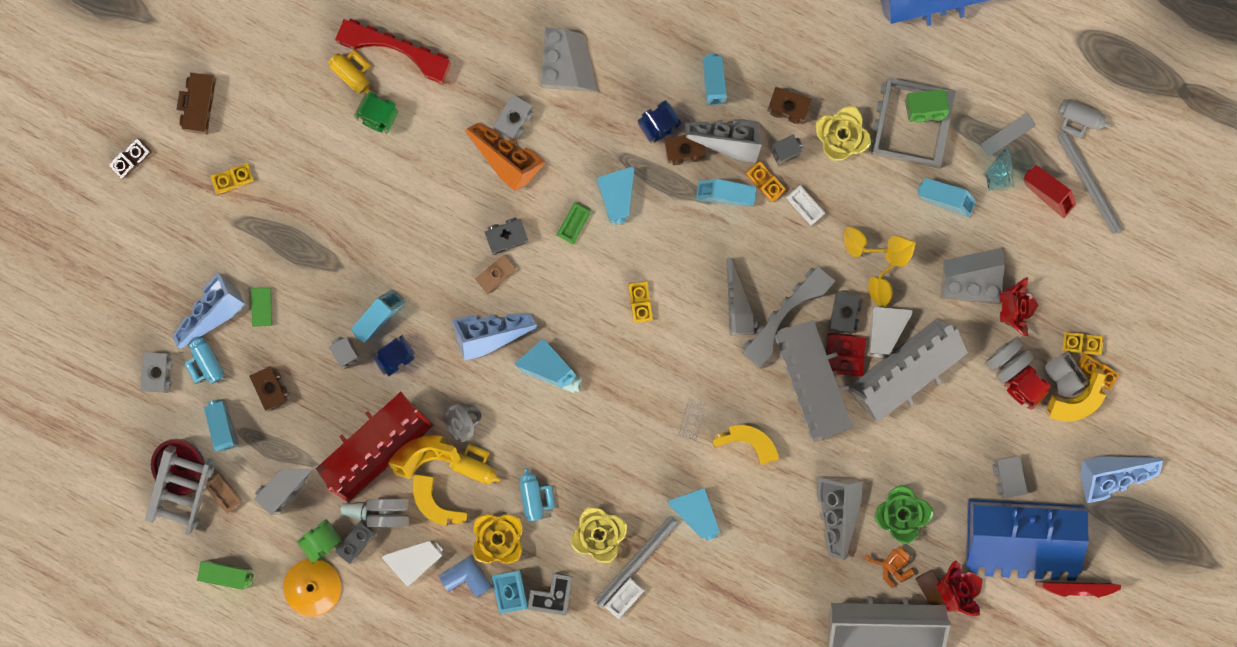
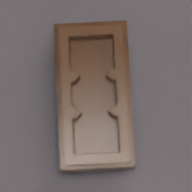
[475,255,517,294]
[206,472,243,514]

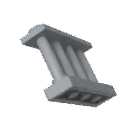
[145,445,214,535]

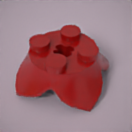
[999,277,1039,336]
[937,560,983,616]

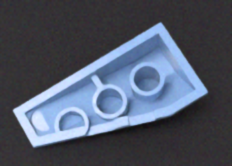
[452,313,537,360]

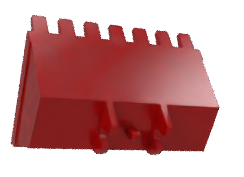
[315,391,434,503]

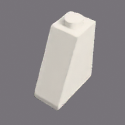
[868,307,912,359]
[382,541,443,587]

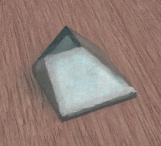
[983,148,1014,191]

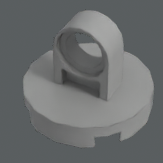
[444,404,482,442]

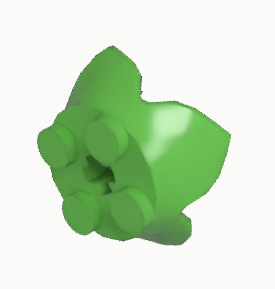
[874,485,934,544]

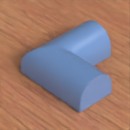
[439,555,492,598]

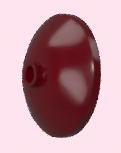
[151,439,205,496]

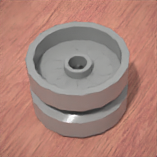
[985,336,1035,384]
[367,497,409,527]

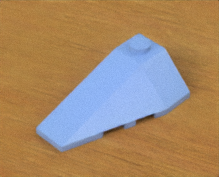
[173,272,245,349]
[1080,456,1163,503]

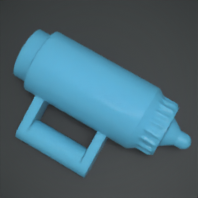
[184,337,224,384]
[519,468,556,522]

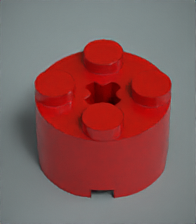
[1004,365,1051,410]

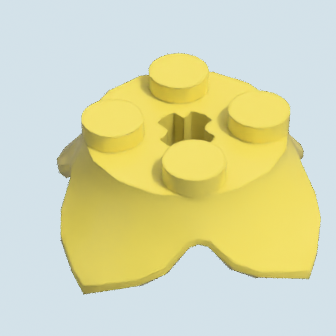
[816,106,871,161]
[571,507,627,563]

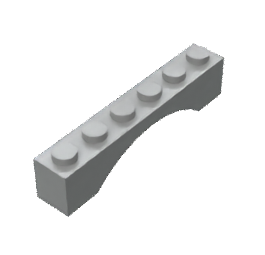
[742,266,835,369]

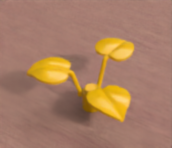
[843,226,916,308]

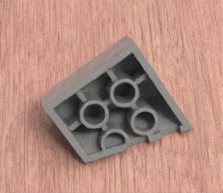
[541,27,598,92]
[940,248,1005,304]
[254,469,311,515]

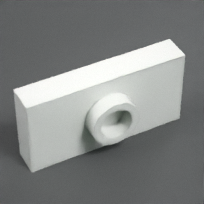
[786,185,825,226]
[604,578,645,619]

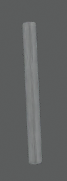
[1057,132,1122,234]
[594,516,677,608]

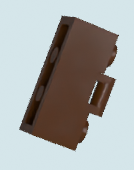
[176,72,216,135]

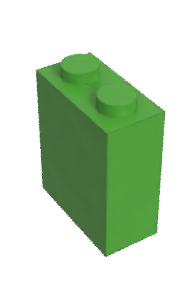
[197,560,255,590]

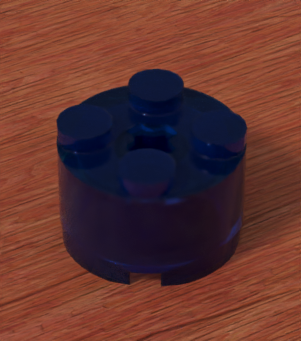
[637,100,682,144]
[371,334,415,377]

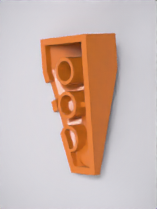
[465,123,545,191]

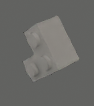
[528,573,572,615]

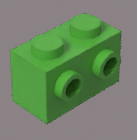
[905,89,950,123]

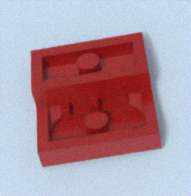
[826,333,866,377]

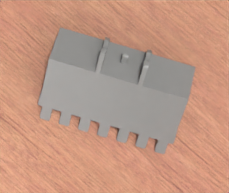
[847,318,968,422]
[774,320,852,442]
[828,596,950,647]

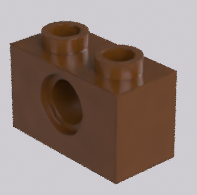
[767,87,812,124]
[664,135,706,166]
[249,366,289,411]

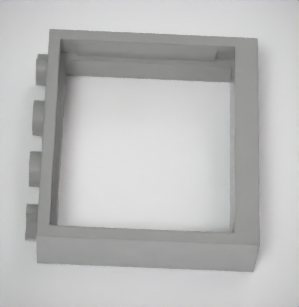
[869,78,956,168]

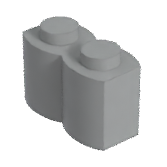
[1045,351,1089,397]

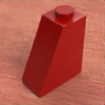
[1024,165,1076,218]

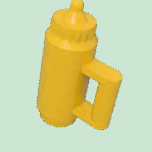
[328,50,371,94]
[449,443,501,485]

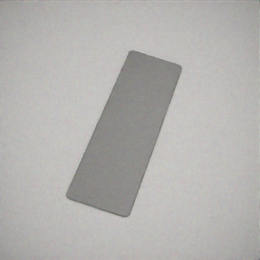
[981,114,1036,156]

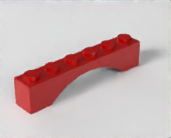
[335,18,451,85]

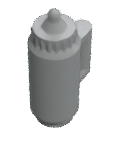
[1058,99,1110,139]

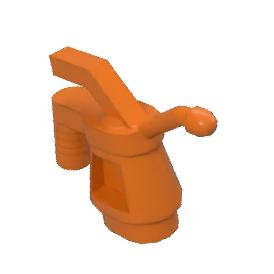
[864,546,915,588]

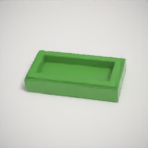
[556,202,591,245]
[251,287,272,327]

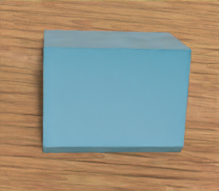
[491,569,528,614]

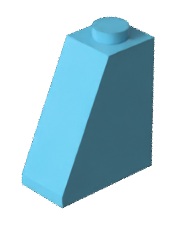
[702,53,727,106]
[597,167,634,225]
[918,178,976,218]
[696,179,757,207]
[351,290,406,343]
[514,338,576,388]
[204,399,239,451]
[668,488,720,541]

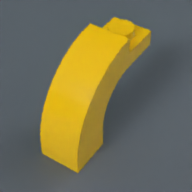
[1046,368,1106,422]
[712,425,779,465]
[388,435,461,479]
[413,475,468,526]

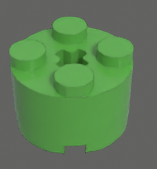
[297,519,343,564]

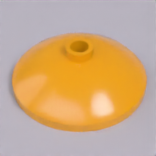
[283,559,341,616]

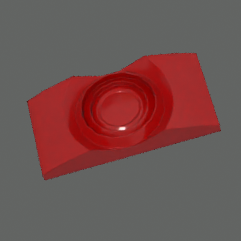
[1036,581,1121,598]

